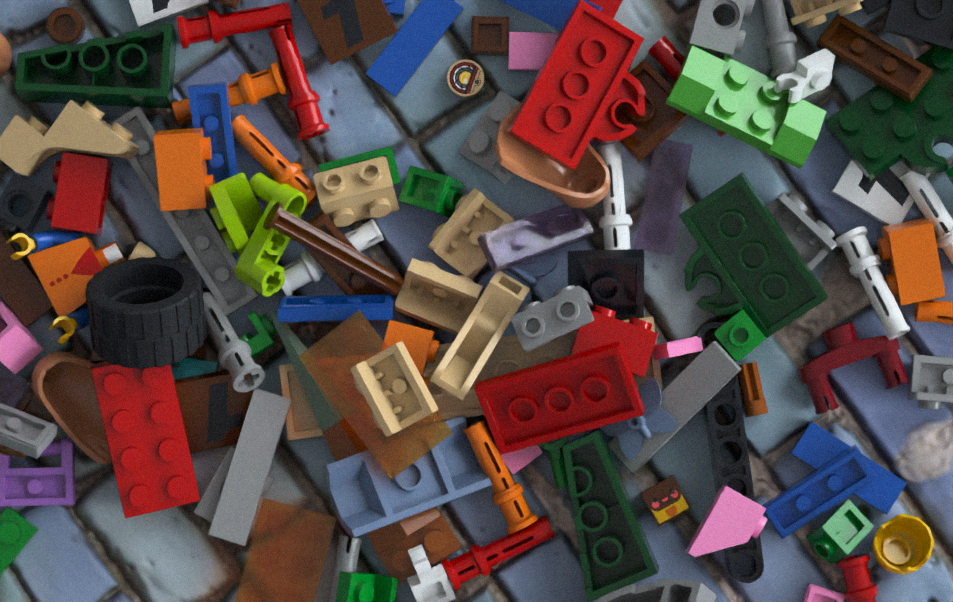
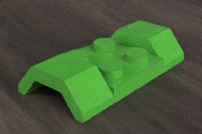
[665,44,827,169]

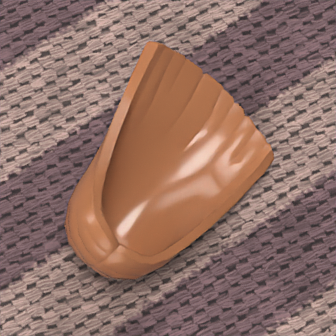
[494,103,611,209]
[31,351,111,465]

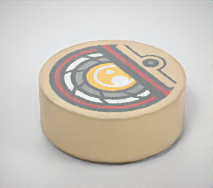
[447,59,484,98]

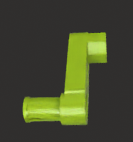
[235,172,307,297]

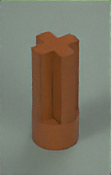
[737,362,768,418]

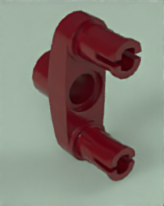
[797,321,909,415]

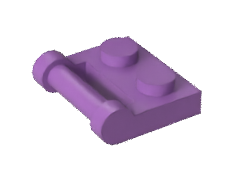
[0,437,76,507]

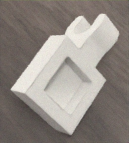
[774,48,835,103]
[407,544,456,602]

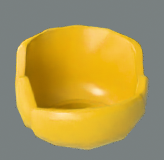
[872,514,934,575]

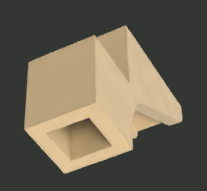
[0,100,140,177]
[430,270,530,400]

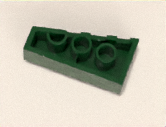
[15,24,177,109]

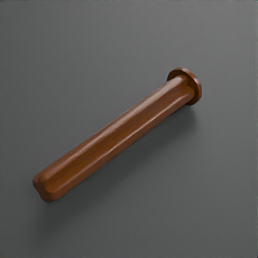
[263,201,404,295]

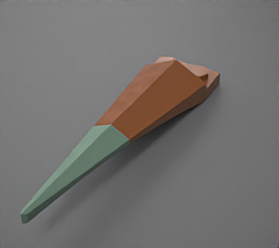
[270,308,462,586]

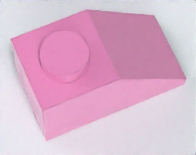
[0,297,44,375]
[685,485,767,557]

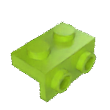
[209,173,263,256]

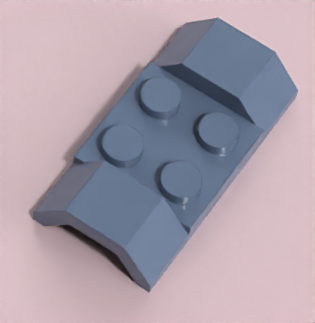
[324,415,492,538]

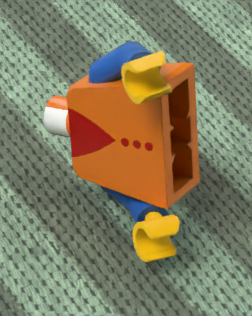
[6,230,126,344]

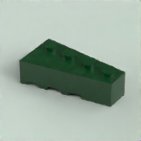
[562,429,660,602]

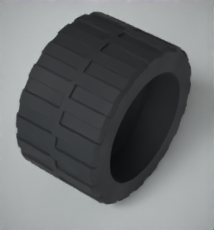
[85,257,207,369]

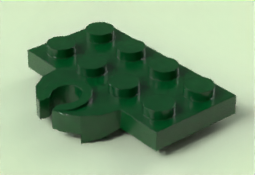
[825,47,953,181]
[679,172,828,338]

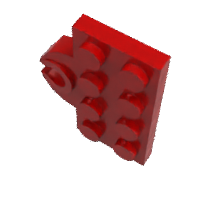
[506,0,647,171]

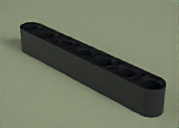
[695,322,764,583]

